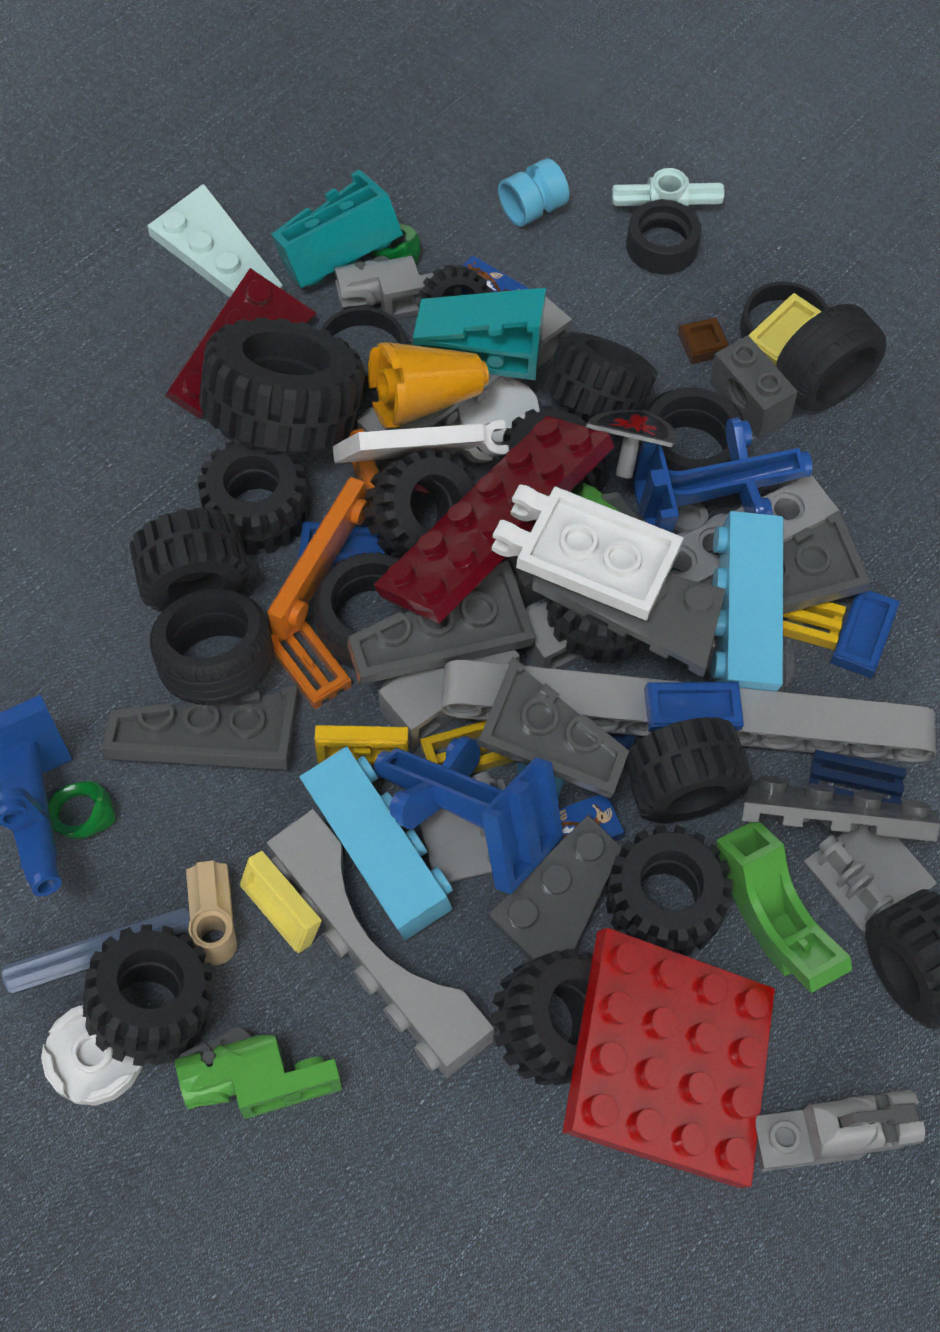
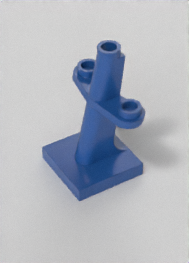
[631,417,812,533]
[0,694,72,897]
[374,736,563,894]

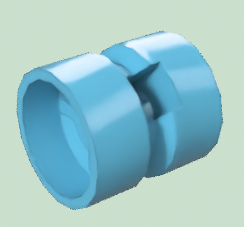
[498,158,570,227]

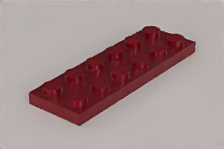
[374,416,614,624]

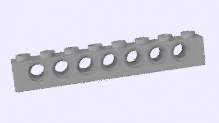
[523,475,840,669]

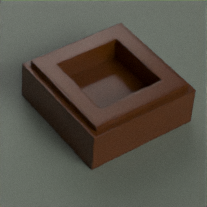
[678,317,729,364]

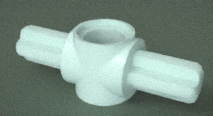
[612,168,724,206]

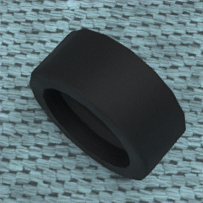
[626,199,702,274]

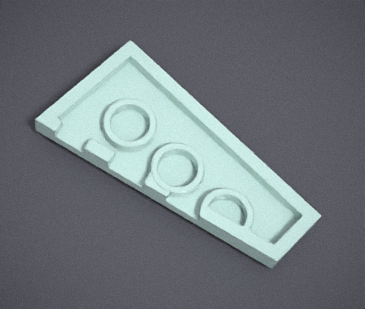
[147,184,283,297]

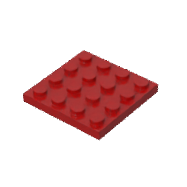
[562,928,775,1188]

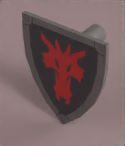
[586,410,676,478]

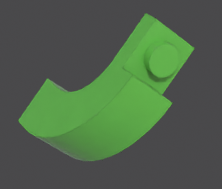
[716,822,852,993]

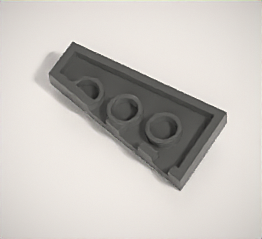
[742,775,940,842]

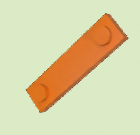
[267,477,370,640]

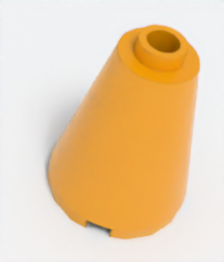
[368,342,489,428]

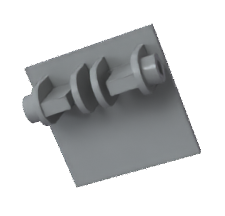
[420,772,506,883]
[803,824,937,935]

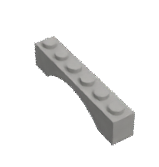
[266,809,494,1078]

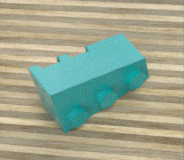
[271,169,403,288]
[413,288,546,380]

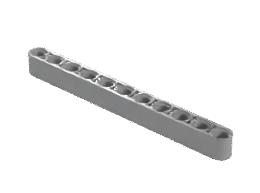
[441,660,937,763]

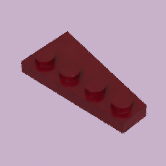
[165,268,317,419]

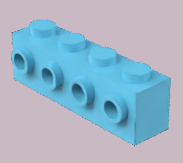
[710,511,783,691]
[299,746,453,941]

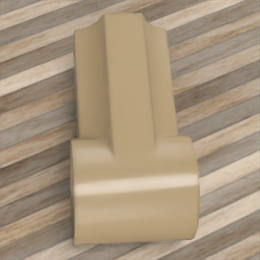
[186,860,237,966]

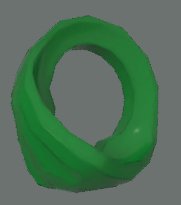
[371,223,421,264]
[48,781,116,839]

